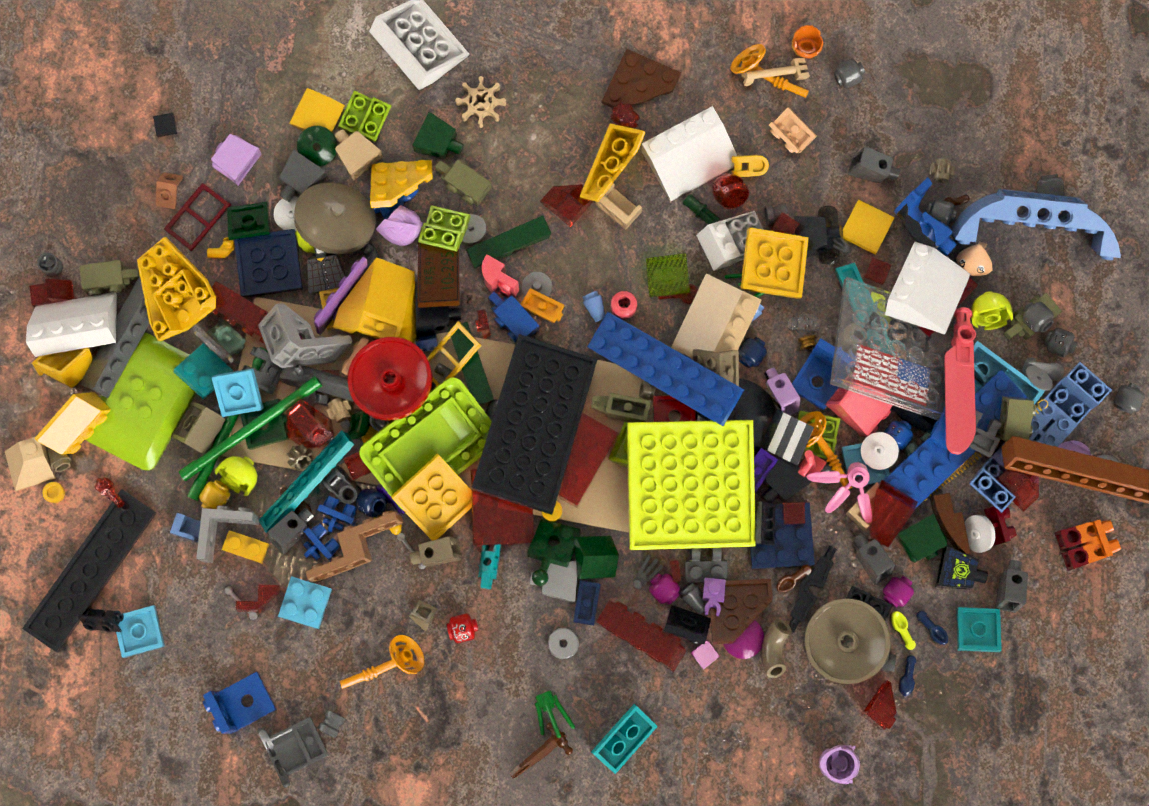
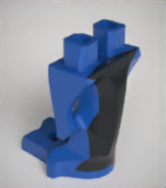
[894,177,957,256]

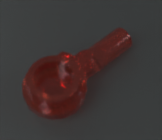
[658,284,698,304]
[94,477,124,508]

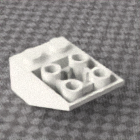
[696,211,764,271]

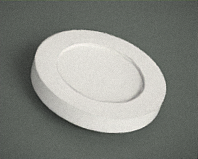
[274,196,299,231]
[861,432,899,470]
[964,515,995,553]

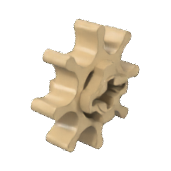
[456,76,506,128]

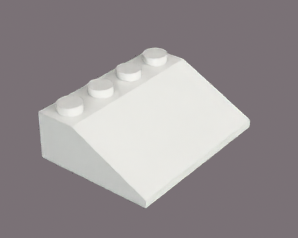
[369,0,469,90]
[641,106,737,202]
[885,241,970,334]
[26,292,117,357]

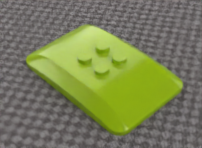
[85,332,196,471]
[359,377,492,511]

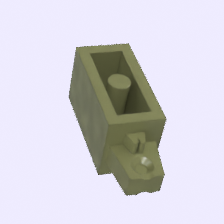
[435,160,492,207]
[80,260,140,296]
[1003,293,1062,341]
[591,393,651,422]
[997,396,1035,444]

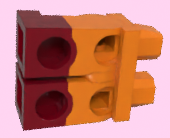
[1054,519,1121,571]

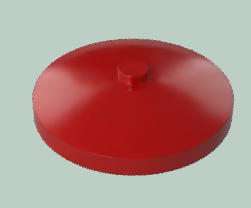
[347,337,432,420]

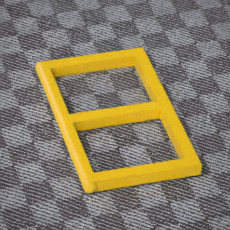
[427,321,481,386]

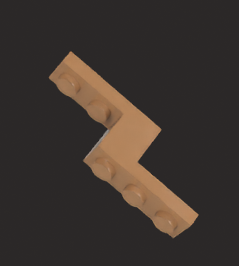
[306,511,403,583]

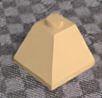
[5,437,56,491]

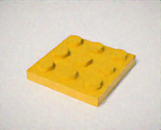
[741,228,809,299]
[391,454,480,541]

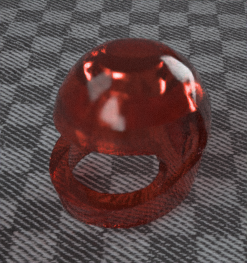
[712,173,749,209]

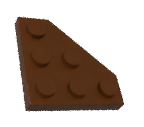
[602,49,681,111]
[709,579,773,644]

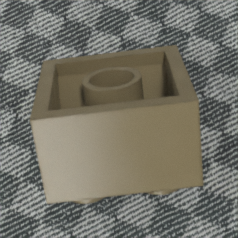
[171,401,226,454]

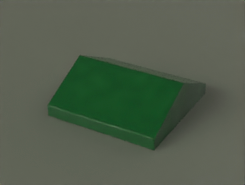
[227,202,271,240]
[574,536,619,579]

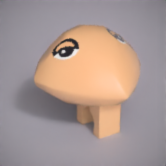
[956,241,993,276]

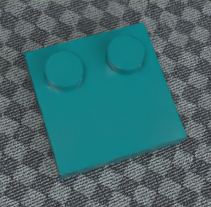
[173,343,233,400]
[956,607,1002,652]

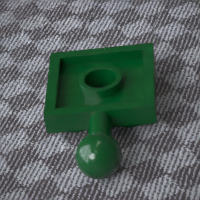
[240,399,312,450]
[527,519,581,586]

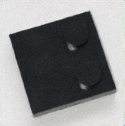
[664,605,710,645]

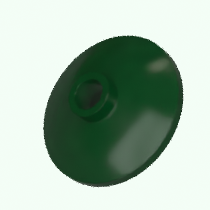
[297,126,337,166]

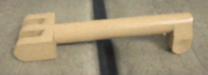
[741,58,810,86]

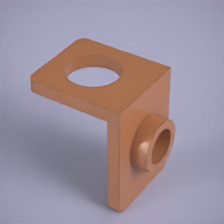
[156,172,183,209]

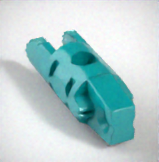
[478,535,502,590]

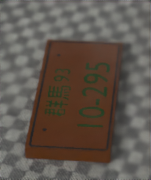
[418,242,460,308]

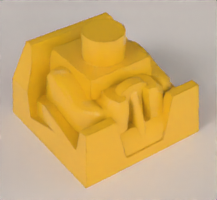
[32,348,92,388]

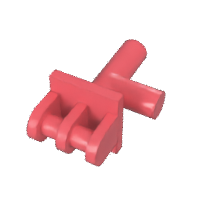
[798,450,827,477]

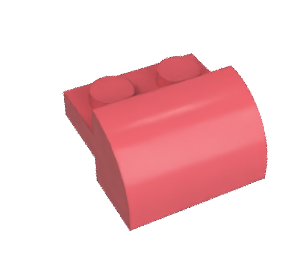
[482,254,519,298]

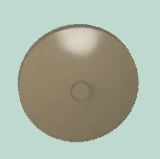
[293,182,376,254]
[805,599,891,684]

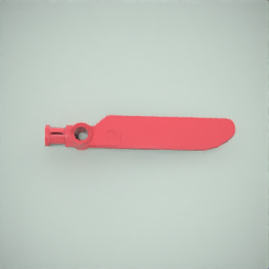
[944,307,976,454]

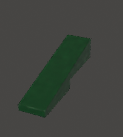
[466,215,551,268]
[448,322,494,405]

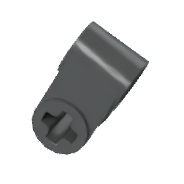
[321,465,361,504]

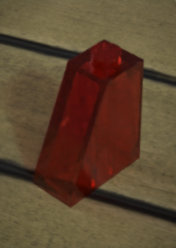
[870,480,918,547]

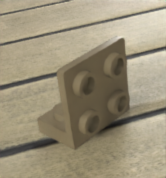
[692,349,739,386]

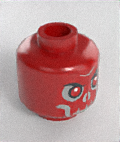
[446,613,479,643]

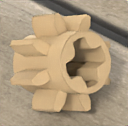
[325,398,353,423]

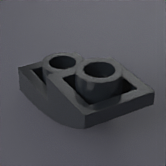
[846,586,893,621]

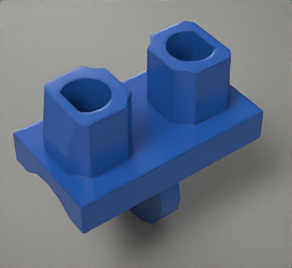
[317,496,357,533]
[303,523,341,562]

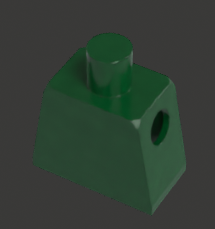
[412,112,464,159]

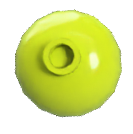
[971,292,1013,330]
[215,456,258,496]

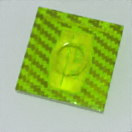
[646,253,690,297]

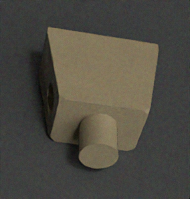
[410,537,462,567]

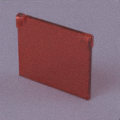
[470,468,534,546]

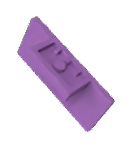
[314,257,368,335]

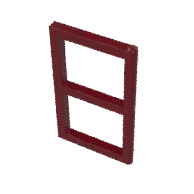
[164,183,231,251]

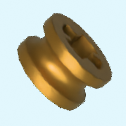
[798,335,817,350]

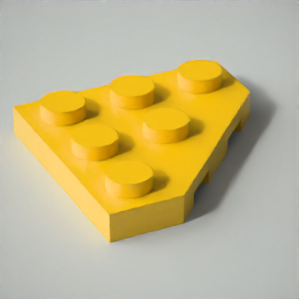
[370,160,433,208]

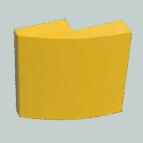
[289,88,345,132]
[842,199,895,255]

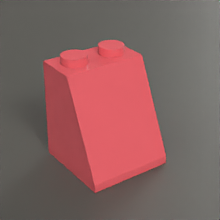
[825,373,893,436]

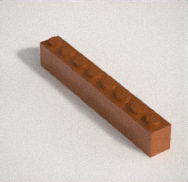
[1001,436,1149,504]

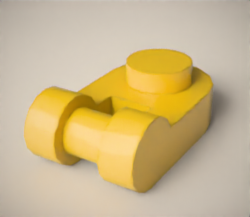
[732,155,769,177]

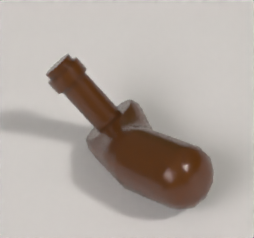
[944,195,970,205]

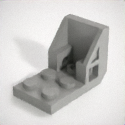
[258,303,353,368]

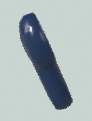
[916,611,948,645]
[899,655,916,697]

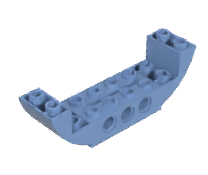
[951,189,1121,260]
[969,362,1112,513]

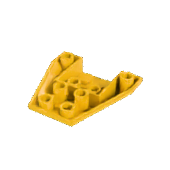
[137,237,216,341]
[332,257,416,343]

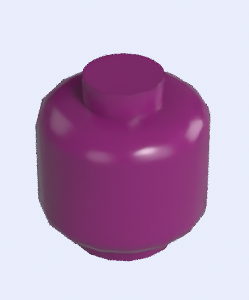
[649,573,680,605]
[883,576,914,608]

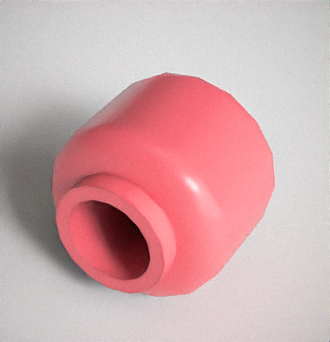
[611,291,637,320]

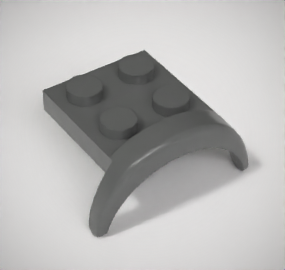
[258,717,329,788]

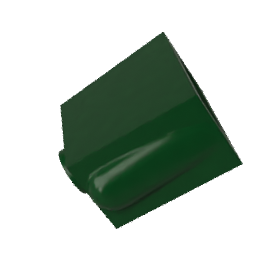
[895,514,947,563]

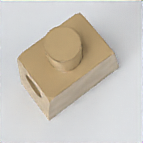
[335,129,383,181]

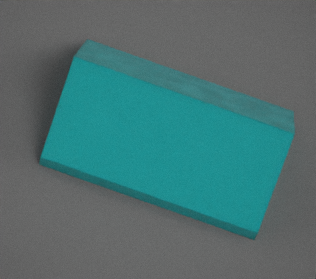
[591,704,658,774]

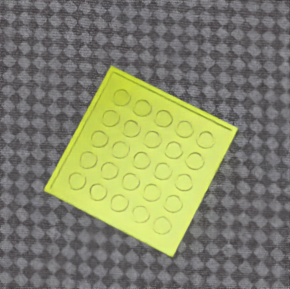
[627,420,756,550]

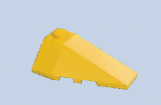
[580,124,645,202]

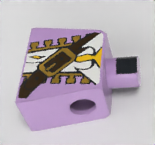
[764,368,800,415]

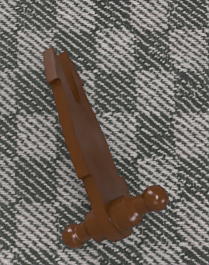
[509,722,573,779]

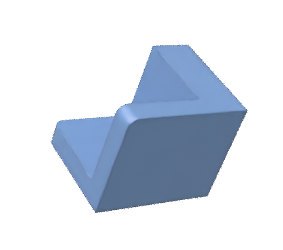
[170,513,201,542]

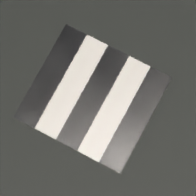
[760,409,814,466]

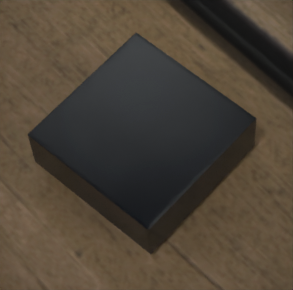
[153,113,177,137]

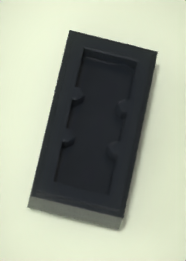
[755,501,776,546]

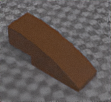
[930,493,970,555]

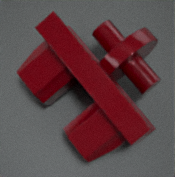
[984,506,1017,546]

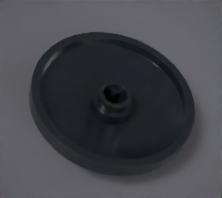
[695,379,776,457]

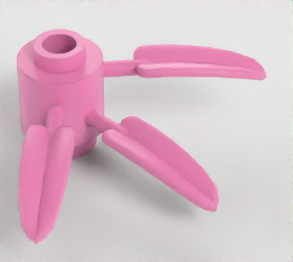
[806,462,872,523]

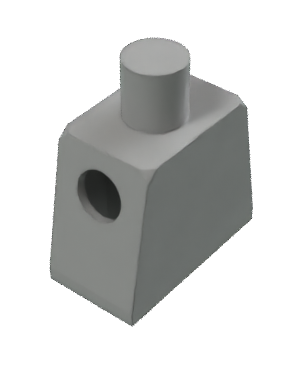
[530,561,577,603]

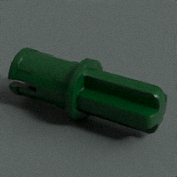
[683,194,720,225]

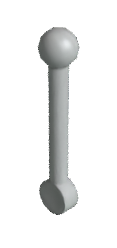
[397,533,426,569]
[224,586,258,620]

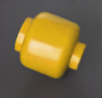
[199,480,231,509]

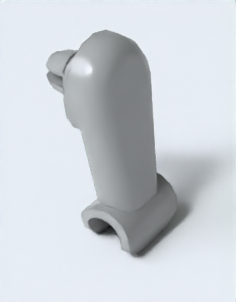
[1022,357,1065,381]

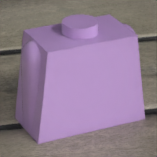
[211,134,262,186]

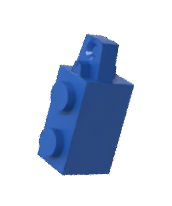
[488,292,539,343]

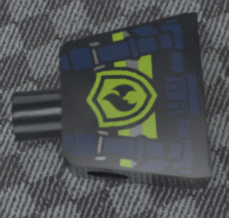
[935,547,988,590]

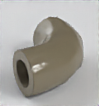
[761,619,792,678]

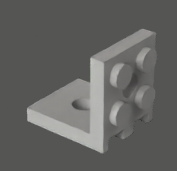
[196,506,260,563]

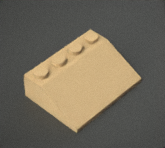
[671,274,762,358]

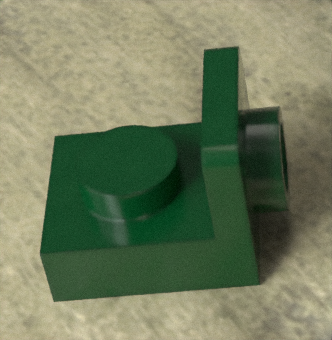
[348,410,371,440]

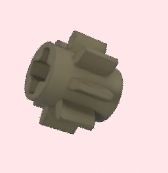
[929,159,955,183]
[287,444,313,471]

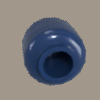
[738,337,767,368]
[356,488,387,518]

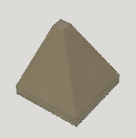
[409,600,437,631]

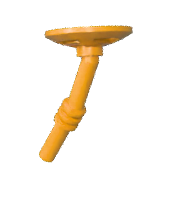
[730,44,809,98]
[800,411,852,490]
[340,635,424,689]

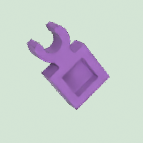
[703,578,726,616]

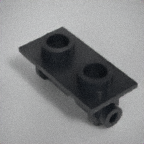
[77,609,124,632]

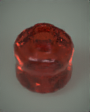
[610,102,640,128]

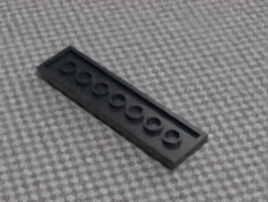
[22,489,157,652]

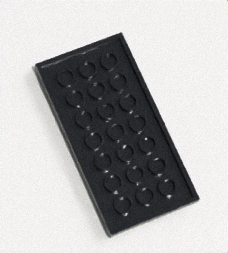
[471,334,598,515]

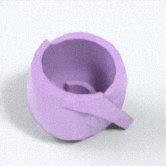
[376,205,423,246]
[818,745,860,784]

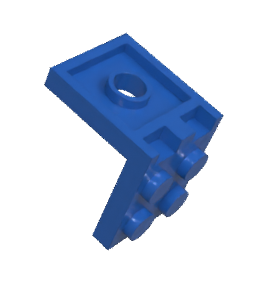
[792,338,855,411]
[203,672,277,734]

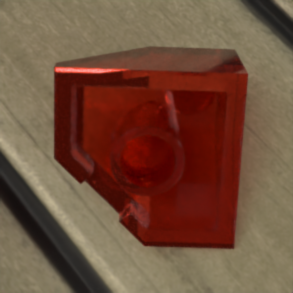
[540,184,594,228]
[286,399,334,448]
[996,469,1039,512]
[861,680,897,730]

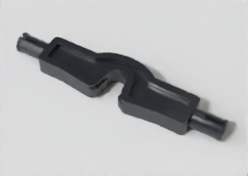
[789,545,837,633]

